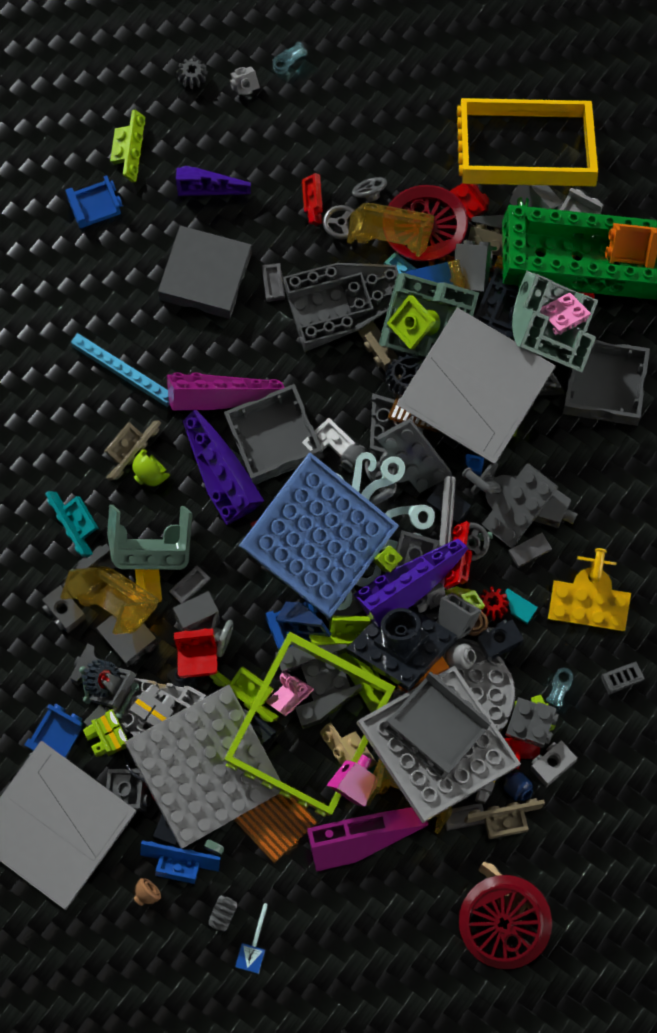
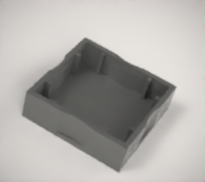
[158,226,252,319]
[563,340,650,426]
[224,384,324,485]

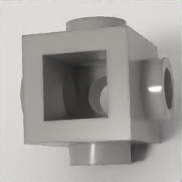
[230,67,260,95]

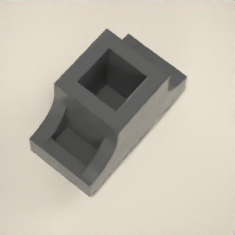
[70,644,99,686]

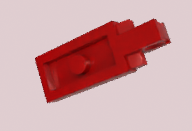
[302,173,322,226]

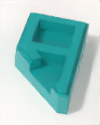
[505,588,538,624]

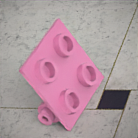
[540,292,591,335]
[266,672,314,716]

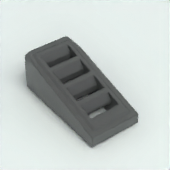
[472,215,504,229]
[601,662,645,695]

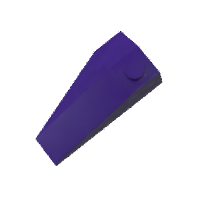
[176,166,251,196]

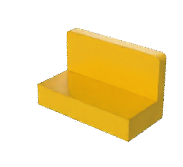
[135,569,162,604]

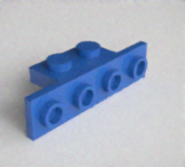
[141,841,220,884]

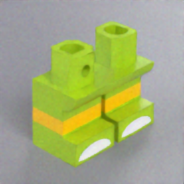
[83,709,127,757]

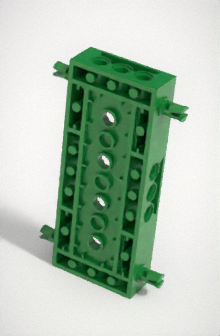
[502,197,657,300]

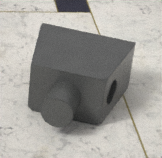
[534,490,578,528]
[437,593,482,639]

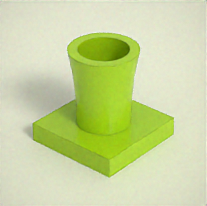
[387,295,440,349]

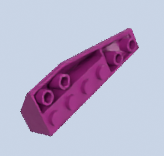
[167,372,285,410]
[307,807,428,872]

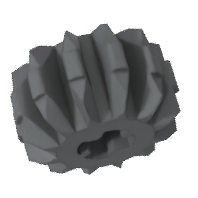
[177,57,208,89]
[208,896,237,932]

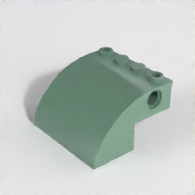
[512,271,598,372]
[379,273,479,358]

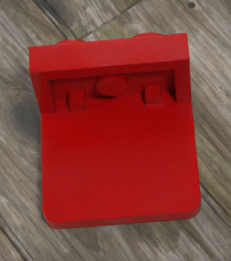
[174,628,218,678]

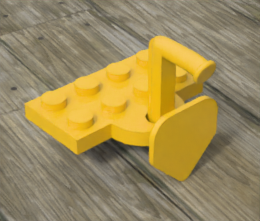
[548,548,631,631]

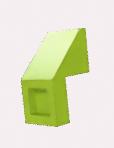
[445,587,485,610]

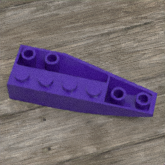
[183,410,264,525]
[353,539,468,628]

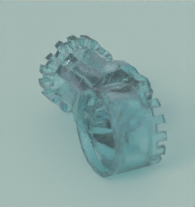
[273,42,307,74]
[546,668,573,707]

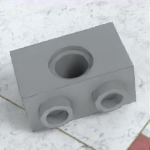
[530,741,577,787]

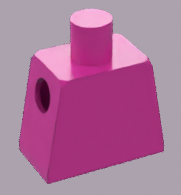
[327,755,376,807]

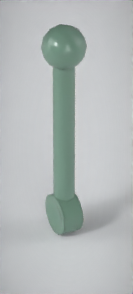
[79,666,91,704]
[115,683,139,720]

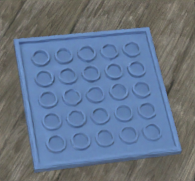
[239,453,399,618]

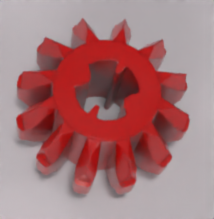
[478,587,509,621]

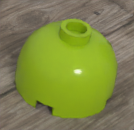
[132,449,170,486]

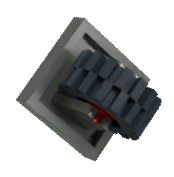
[82,659,136,709]

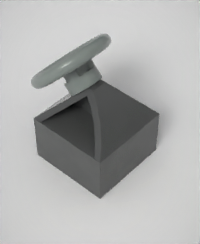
[173,591,233,657]

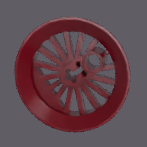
[383,185,468,261]
[459,875,552,969]

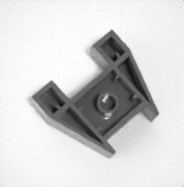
[275,644,363,729]

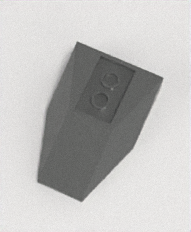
[283,263,399,352]

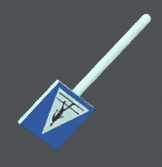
[235,903,267,974]

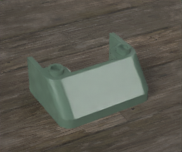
[107,505,192,570]

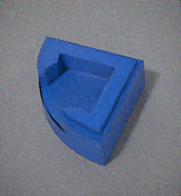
[465,454,484,476]

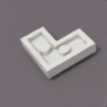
[302,418,355,457]

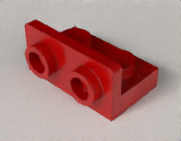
[450,184,489,222]

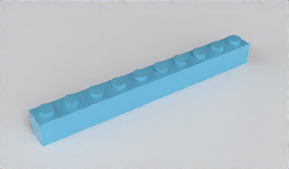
[71,333,170,407]

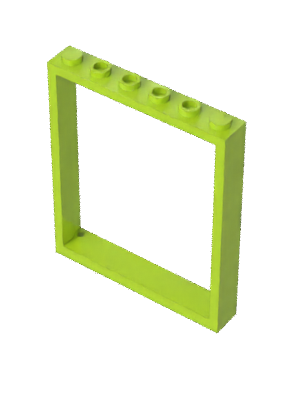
[223,632,395,817]

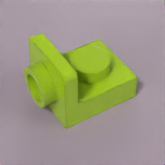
[373,546,403,572]

